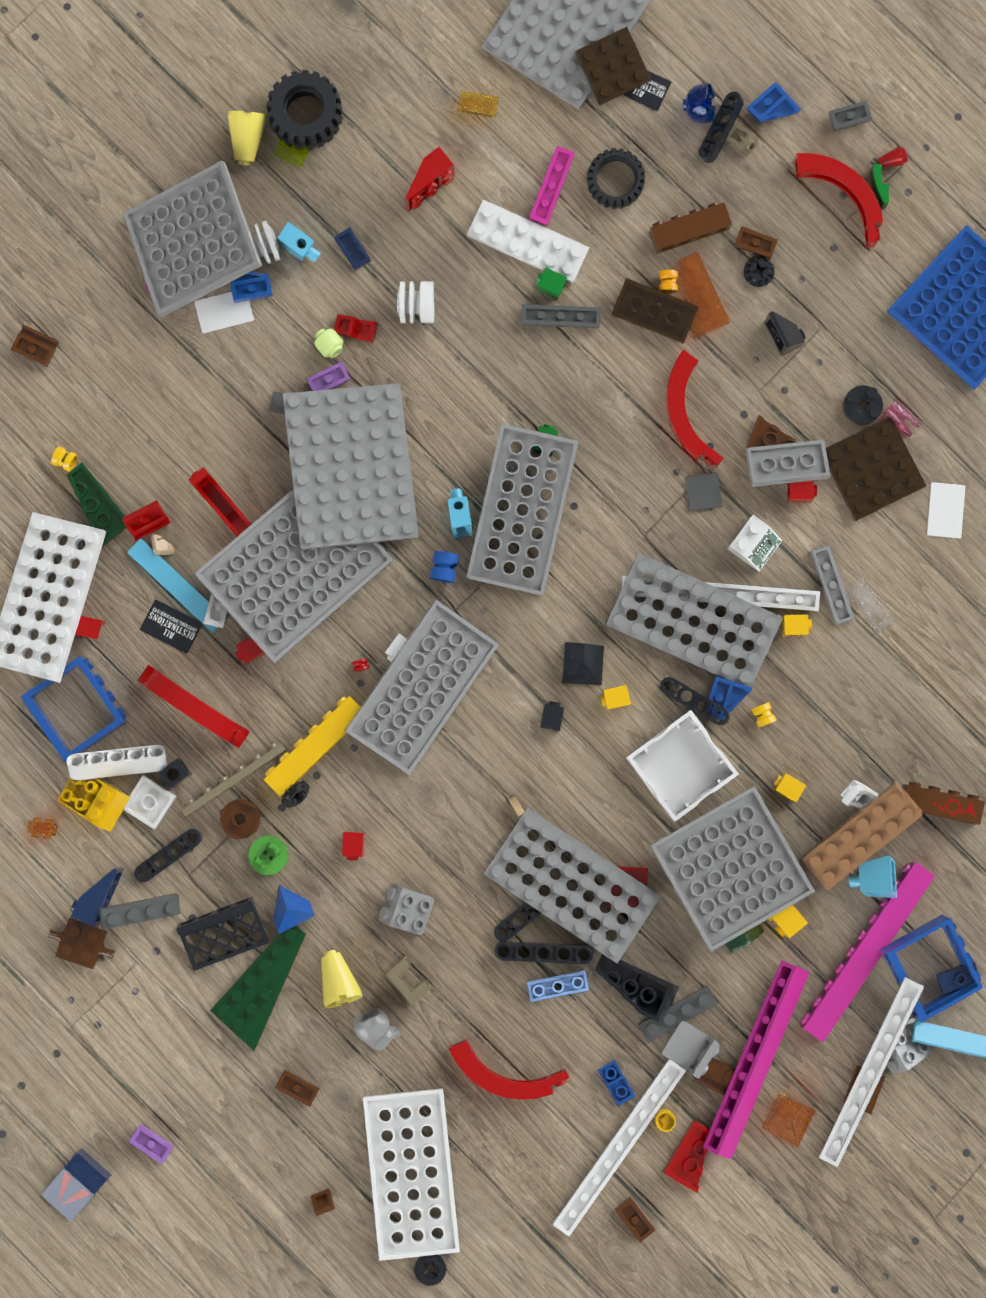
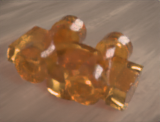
[27,817,58,839]

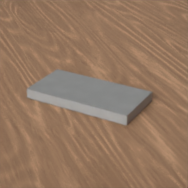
[745,440,830,487]

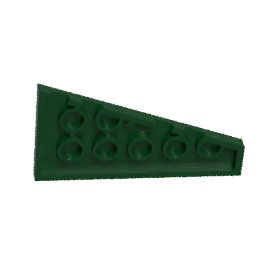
[210,925,306,1051]

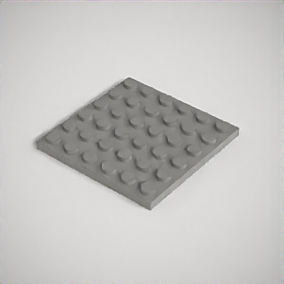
[123,161,262,318]
[650,786,815,952]

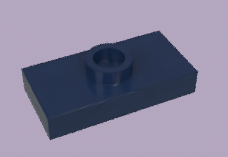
[334,227,371,271]
[936,962,980,994]

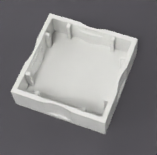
[626,710,739,822]

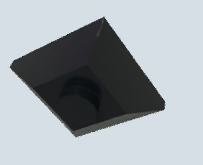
[764,311,806,356]
[562,642,604,685]

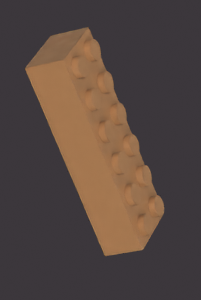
[802,781,922,890]

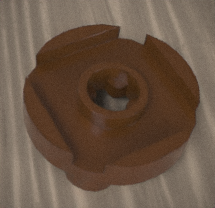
[220,799,261,839]

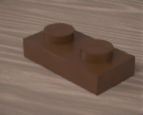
[734,226,778,259]
[275,1069,320,1107]
[615,1197,655,1242]

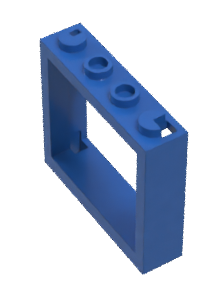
[20,656,127,762]
[880,914,983,1023]

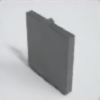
[685,473,722,511]

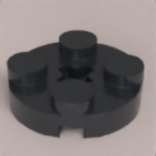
[843,385,883,425]

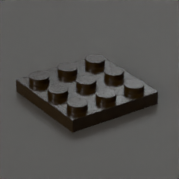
[574,27,652,106]

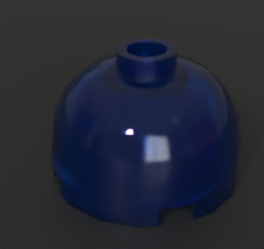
[683,83,715,124]

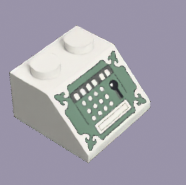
[727,515,782,572]

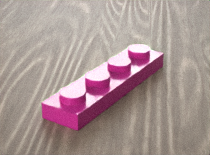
[529,146,575,226]

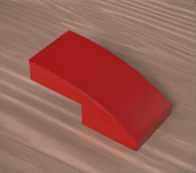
[333,314,378,343]

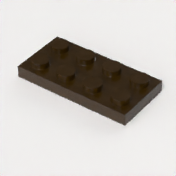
[611,278,699,344]

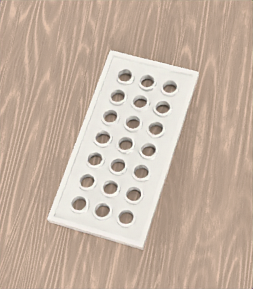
[0,512,106,683]
[363,1088,460,1261]

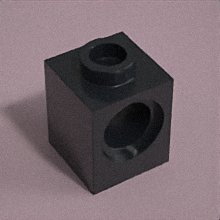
[540,701,564,731]
[158,758,192,789]

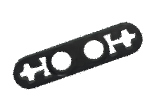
[699,91,744,163]
[660,677,730,726]
[134,829,202,882]

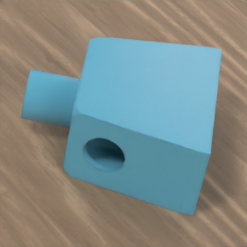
[277,222,321,263]
[448,489,473,539]
[849,856,897,898]

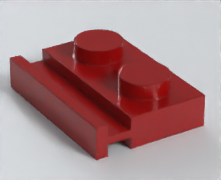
[122,500,170,541]

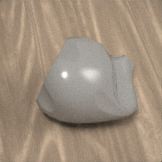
[354,1008,401,1051]

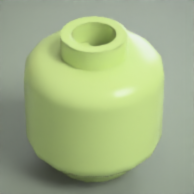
[314,329,343,358]

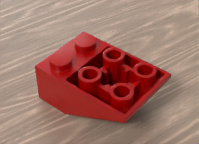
[405,146,455,211]

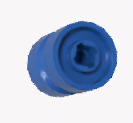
[429,551,459,583]

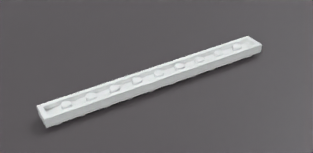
[621,576,820,611]
[819,978,924,1167]
[552,1059,686,1236]

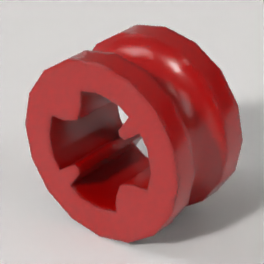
[351,658,370,672]

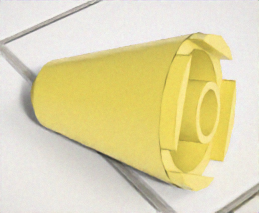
[227,111,267,166]
[321,950,363,1008]

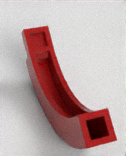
[794,153,883,248]
[666,349,724,467]
[188,467,252,537]
[137,664,250,748]
[449,1039,569,1100]

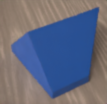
[274,885,315,934]

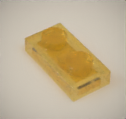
[458,90,499,118]

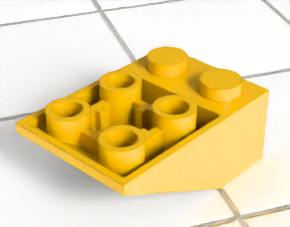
[57,778,131,832]

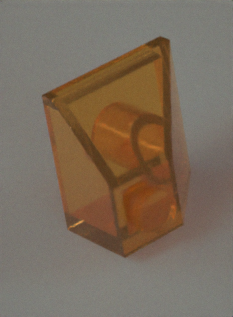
[762,1092,816,1147]

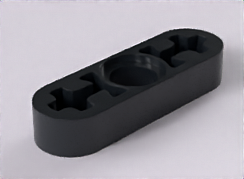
[494,903,541,942]

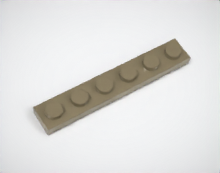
[181,743,287,817]

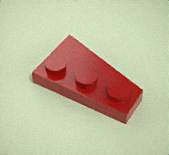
[662,1119,710,1193]

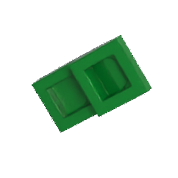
[870,164,889,209]

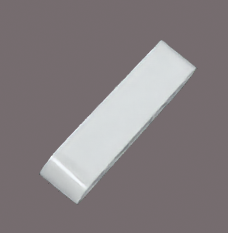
[66,745,167,780]

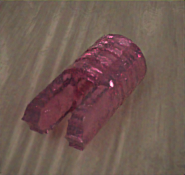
[884,401,922,437]

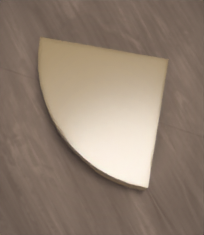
[151,535,174,555]
[508,796,525,816]

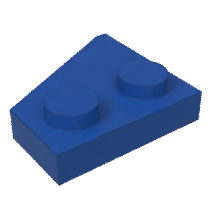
[746,82,801,124]
[230,271,273,303]
[704,676,752,720]

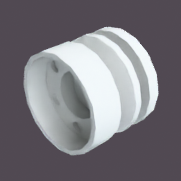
[251,220,280,267]
[397,281,434,323]

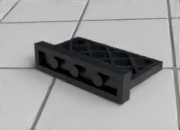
[176,896,269,971]

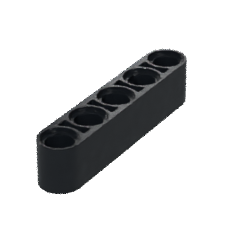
[495,941,593,964]

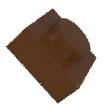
[310,1188,336,1216]

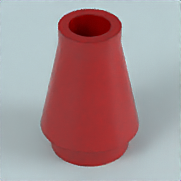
[878,147,908,169]

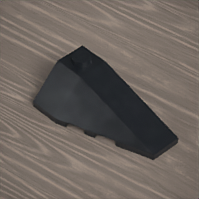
[595,954,680,1022]

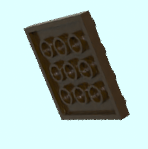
[826,416,926,521]

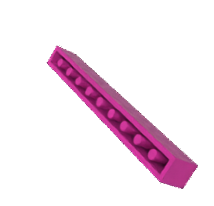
[800,862,935,1042]
[703,960,810,1159]

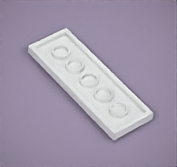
[467,200,589,284]

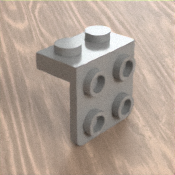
[379,883,434,935]
[873,1018,932,1075]
[661,1020,720,1079]

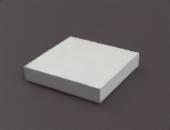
[124,775,177,830]

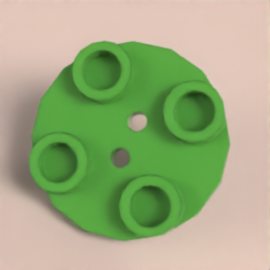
[248,835,289,875]

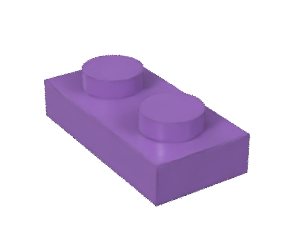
[307,361,351,391]
[129,1124,174,1164]

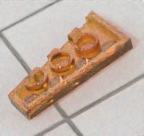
[679,252,730,339]

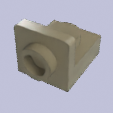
[726,122,759,157]

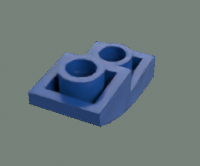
[598,1060,636,1106]

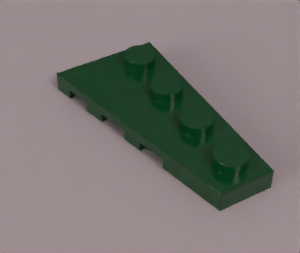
[66,462,127,547]

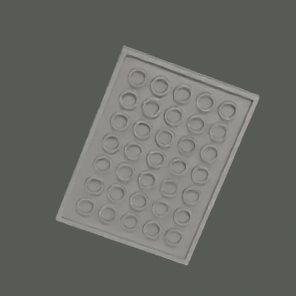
[482,0,652,110]
[282,383,419,550]
[194,490,393,664]

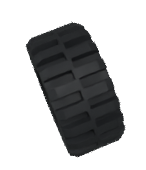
[267,70,343,150]

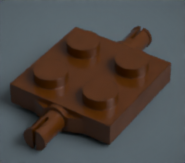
[48,918,115,969]

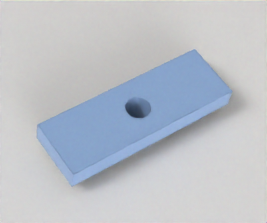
[527,970,589,1002]

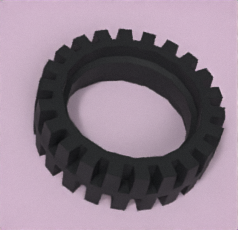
[587,148,645,209]

